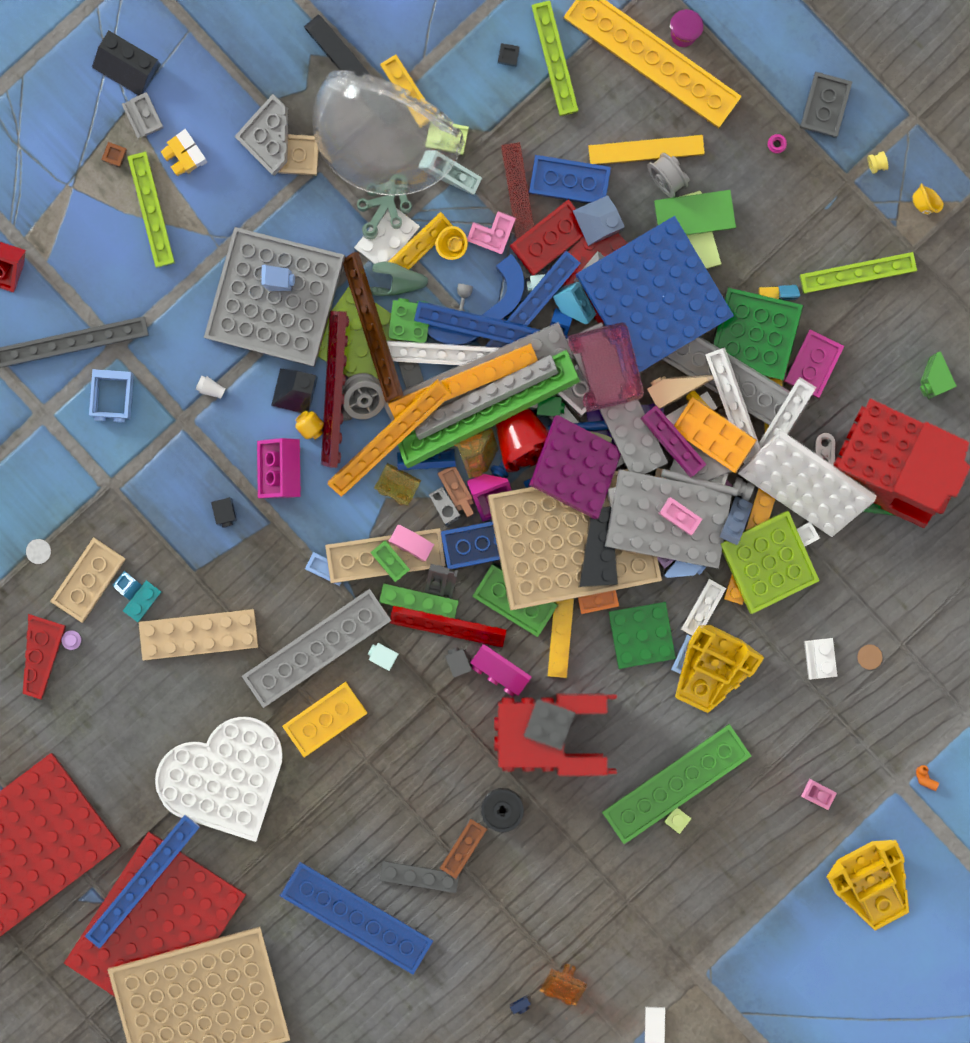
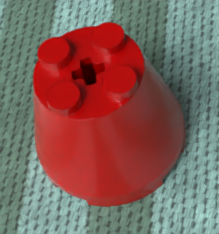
[496,408,549,472]

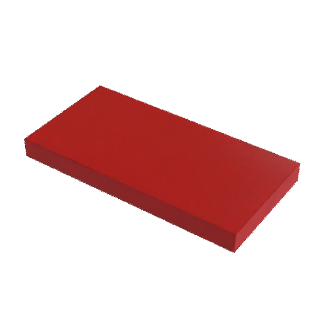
[510,199,583,276]

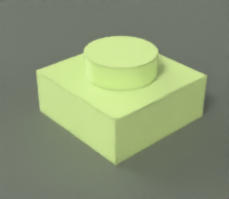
[664,808,691,834]

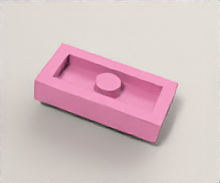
[659,497,702,536]

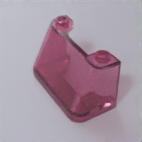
[568,322,643,412]

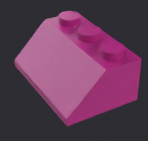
[257,438,301,498]
[470,644,532,697]

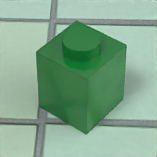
[537,396,565,418]

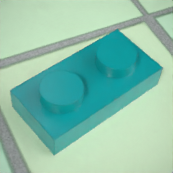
[123,580,162,623]

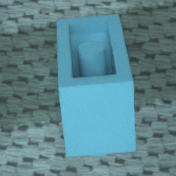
[553,282,596,324]

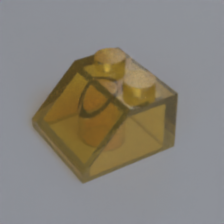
[456,428,499,478]

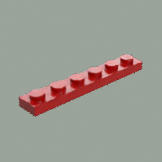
[390,606,507,648]

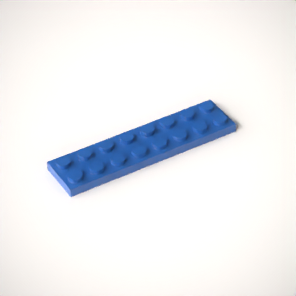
[280,862,433,975]

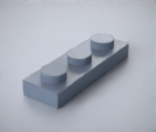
[719,496,753,545]

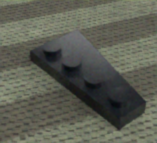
[578,507,618,587]

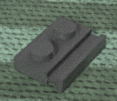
[425,564,458,599]

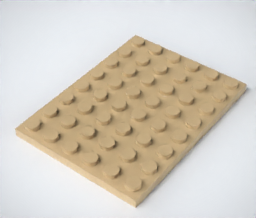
[487,469,662,611]
[108,927,290,1043]

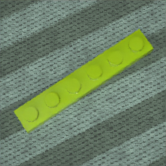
[531,0,578,116]
[127,152,175,268]
[799,252,917,294]

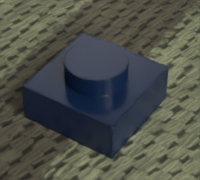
[510,995,531,1014]

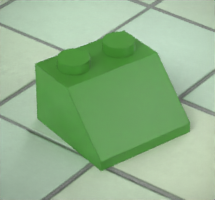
[920,351,957,400]

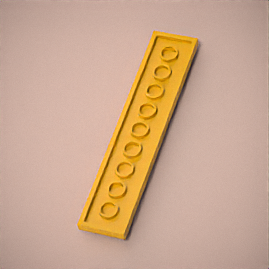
[563,0,742,129]

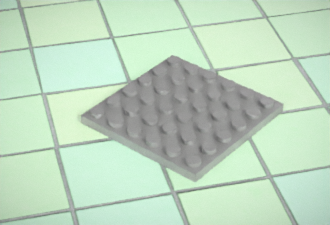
[204,227,345,367]

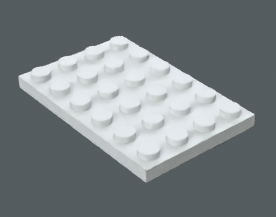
[738,431,877,537]

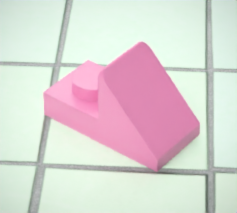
[801,779,837,810]

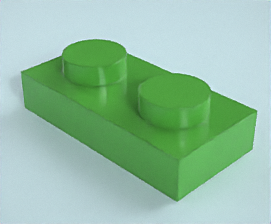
[370,540,410,582]

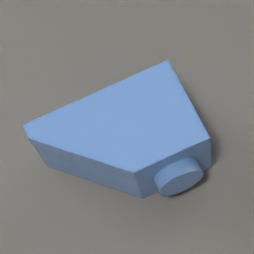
[261,265,295,291]
[663,561,706,578]

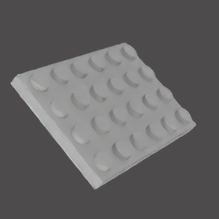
[605,470,732,569]

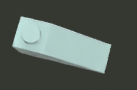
[418,150,482,195]

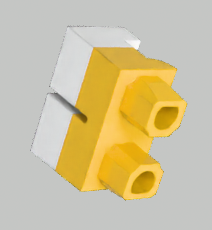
[161,129,208,176]

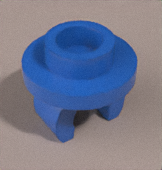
[490,461,508,478]

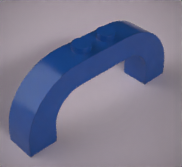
[428,254,524,345]

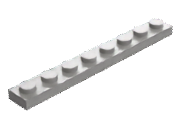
[415,355,559,440]

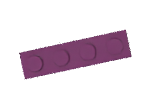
[640,405,707,478]

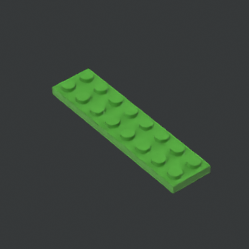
[602,724,751,844]

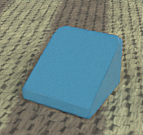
[778,285,800,300]
[112,570,142,600]

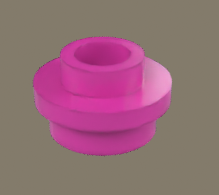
[767,134,787,154]

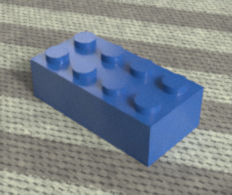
[441,522,500,570]

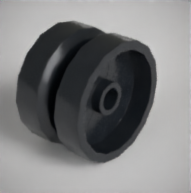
[481,788,524,832]

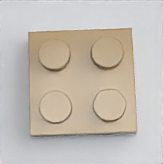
[279,134,320,176]

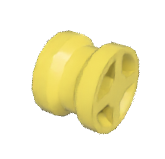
[868,151,888,174]

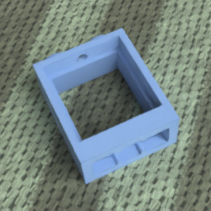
[89,369,134,423]

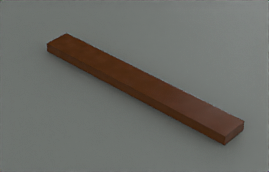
[343,252,404,403]

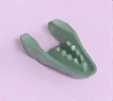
[370,261,428,296]

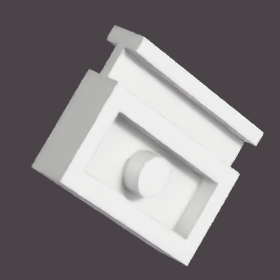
[804,638,837,680]

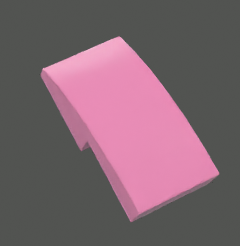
[389,525,434,561]

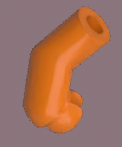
[916,765,939,791]

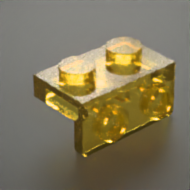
[374,463,421,506]

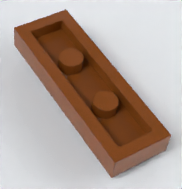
[440,819,487,879]

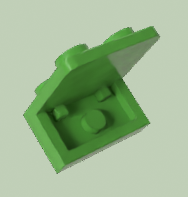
[388,298,429,343]

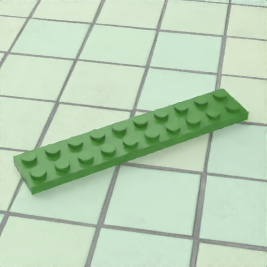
[398,350,581,468]

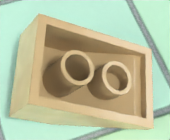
[647,375,714,409]

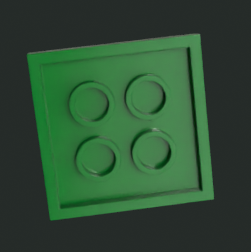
[608,602,676,669]

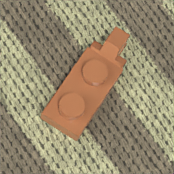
[437,467,474,518]

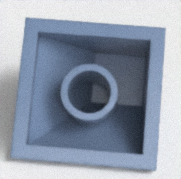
[573,196,625,246]

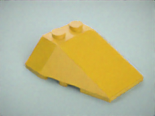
[675,625,764,713]
[827,840,909,931]

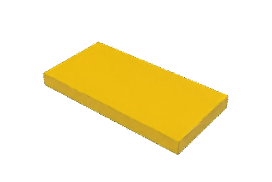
[282,682,368,758]

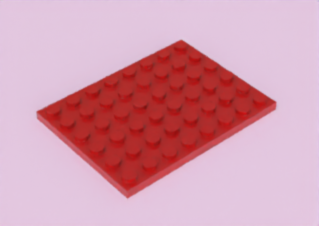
[0,753,121,937]
[63,831,247,997]

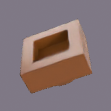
[101,142,127,168]

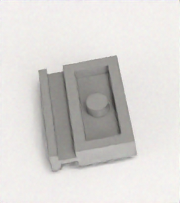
[122,92,164,139]

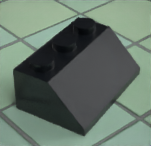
[92,30,161,96]

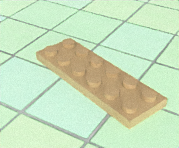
[325,528,446,583]
[139,609,259,660]

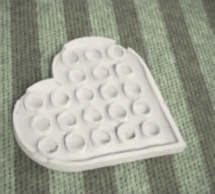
[155,717,283,842]

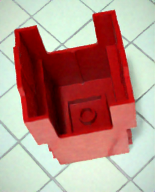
[833,398,970,528]
[494,693,617,776]

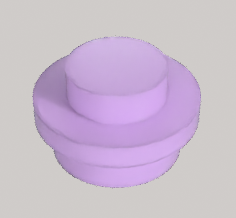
[62,631,81,650]

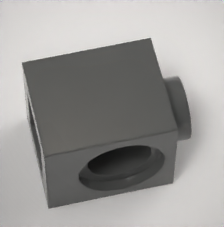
[445,647,472,677]

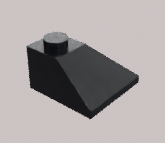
[271,368,318,413]

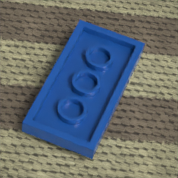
[529,155,611,203]

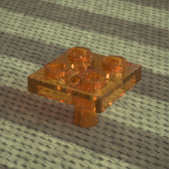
[540,964,587,1006]

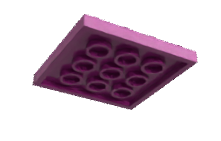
[529,415,621,519]

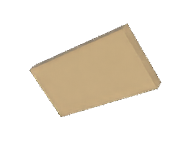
[50,537,126,623]

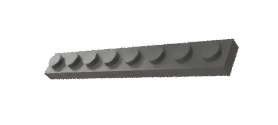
[0,316,149,368]

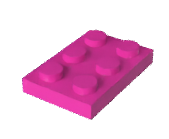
[784,330,844,399]

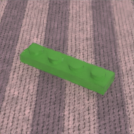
[379,583,459,619]

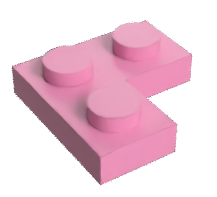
[467,211,516,254]

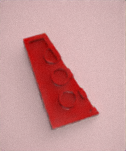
[23,614,66,700]

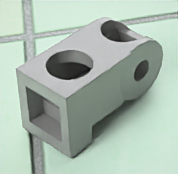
[429,487,461,527]

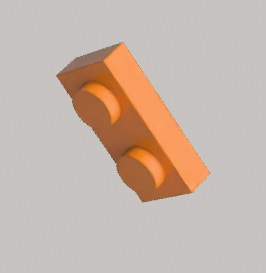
[578,590,619,614]

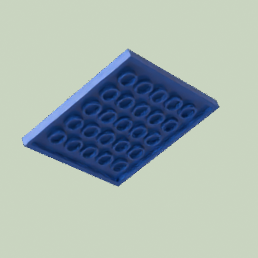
[575,216,734,375]

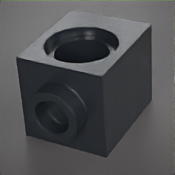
[211,497,237,528]

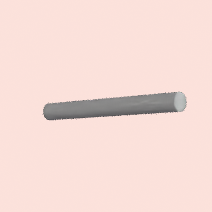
[661,469,738,496]

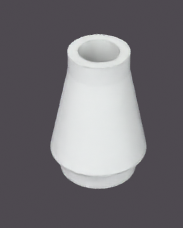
[195,376,226,399]

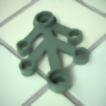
[357,174,412,240]

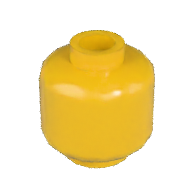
[295,411,324,440]

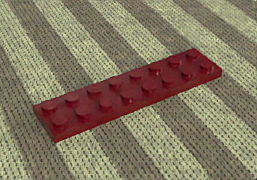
[321,311,349,468]

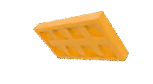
[674,397,757,473]

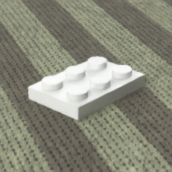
[354,208,420,264]

